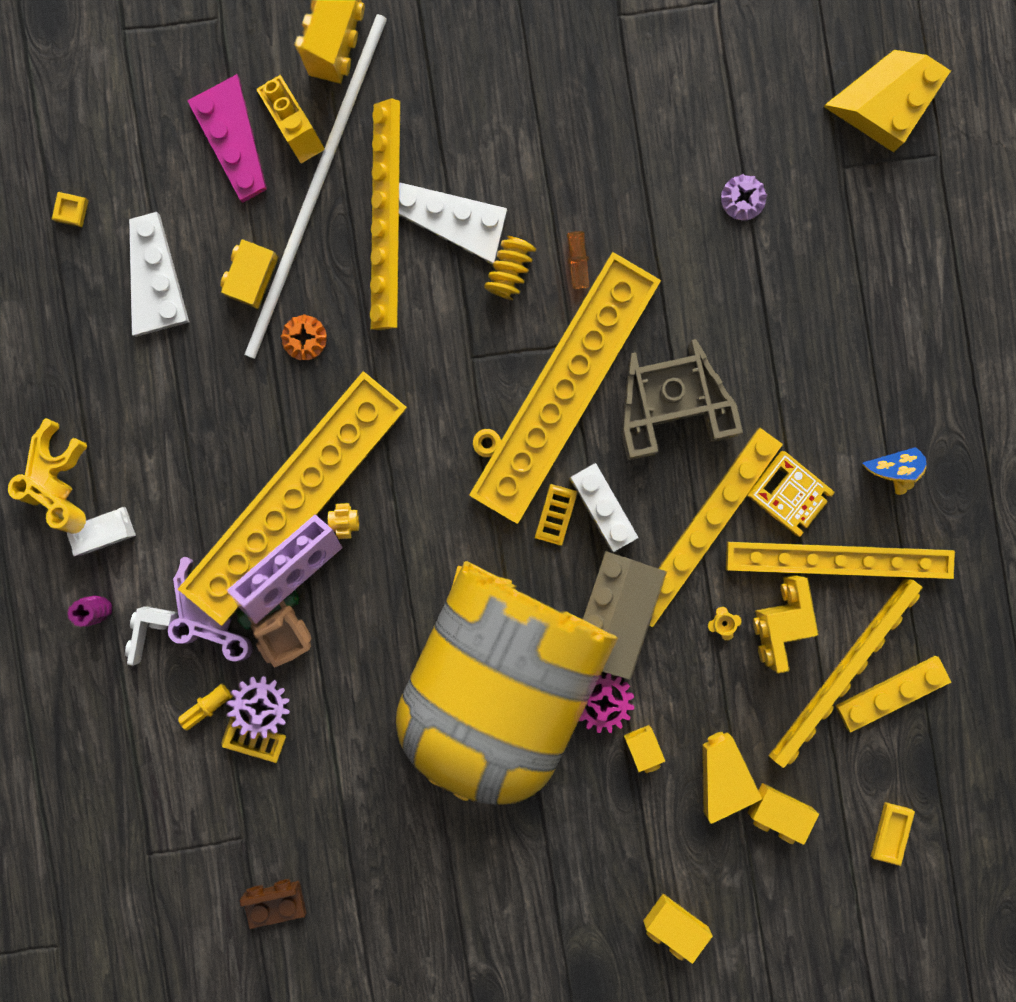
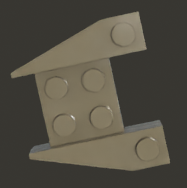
[621,339,743,461]

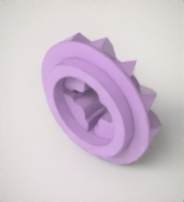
[721,174,767,220]

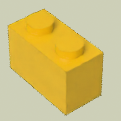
[220,239,279,309]
[748,783,819,845]
[643,894,713,964]

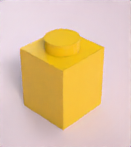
[624,725,665,773]

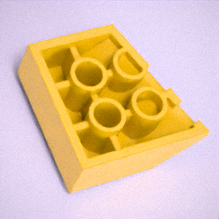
[295,0,365,84]
[823,50,951,152]

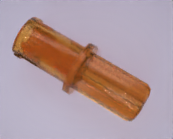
[567,231,589,289]

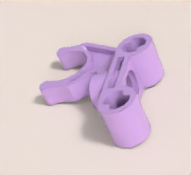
[168,557,253,661]

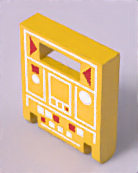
[747,451,835,537]

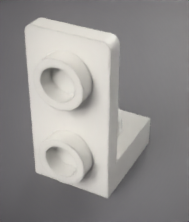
[125,606,178,666]

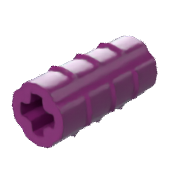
[68,596,112,626]

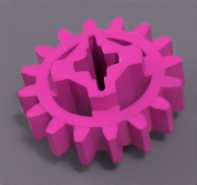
[579,673,634,733]

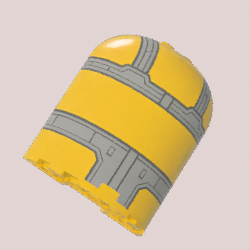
[396,561,618,805]

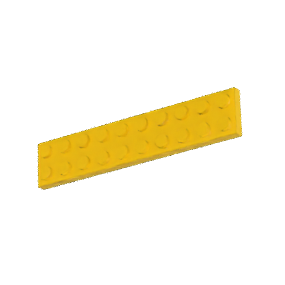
[469,252,661,524]
[178,371,407,626]

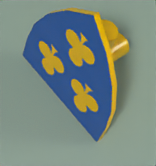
[862,447,927,495]

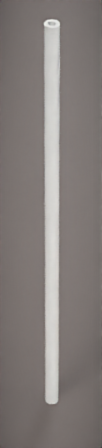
[244,14,387,359]

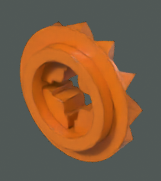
[281,315,327,360]

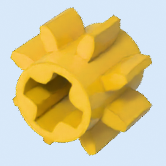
[328,503,359,539]

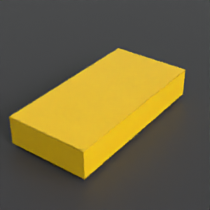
[871,802,915,866]

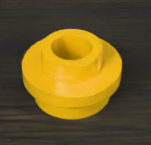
[473,429,501,457]

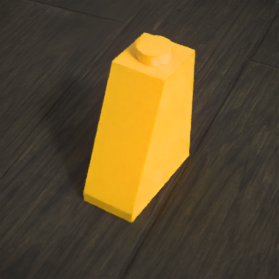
[703,732,762,824]

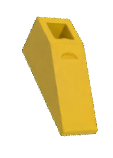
[256,75,325,164]

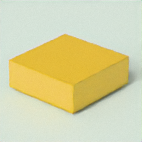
[52,192,89,227]

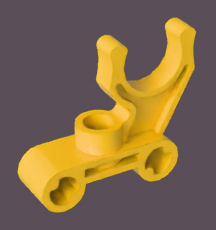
[8,419,87,534]

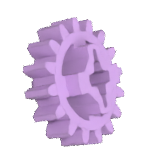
[226,677,289,739]

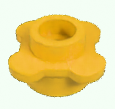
[708,607,741,640]

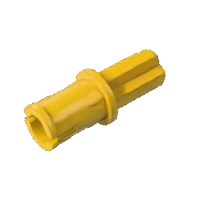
[178,683,233,730]

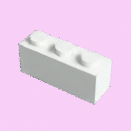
[569,463,638,552]

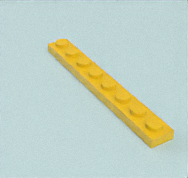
[370,98,400,330]
[649,428,783,627]
[726,542,955,579]
[769,579,923,768]

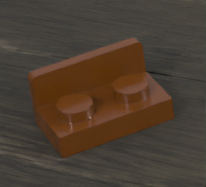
[239,879,306,929]

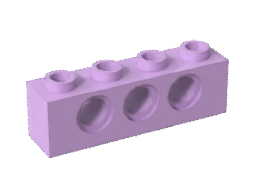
[227,515,342,624]

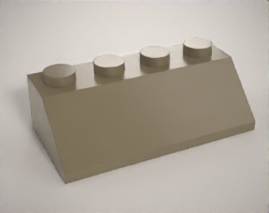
[583,551,667,679]

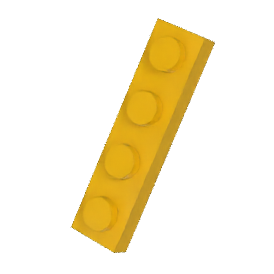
[835,656,951,732]

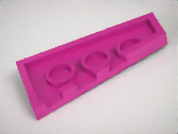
[187,74,267,203]

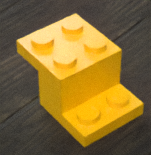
[753,575,818,673]

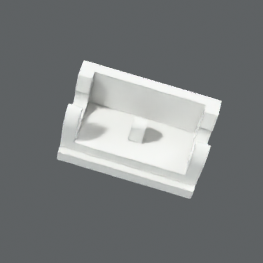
[67,507,136,556]

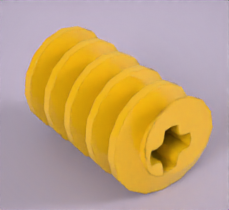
[484,236,537,300]

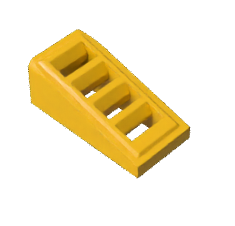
[535,484,578,546]
[222,717,286,763]

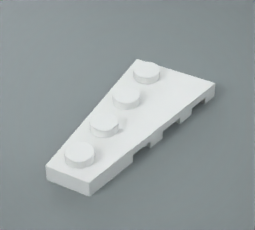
[399,182,507,265]
[129,212,189,337]

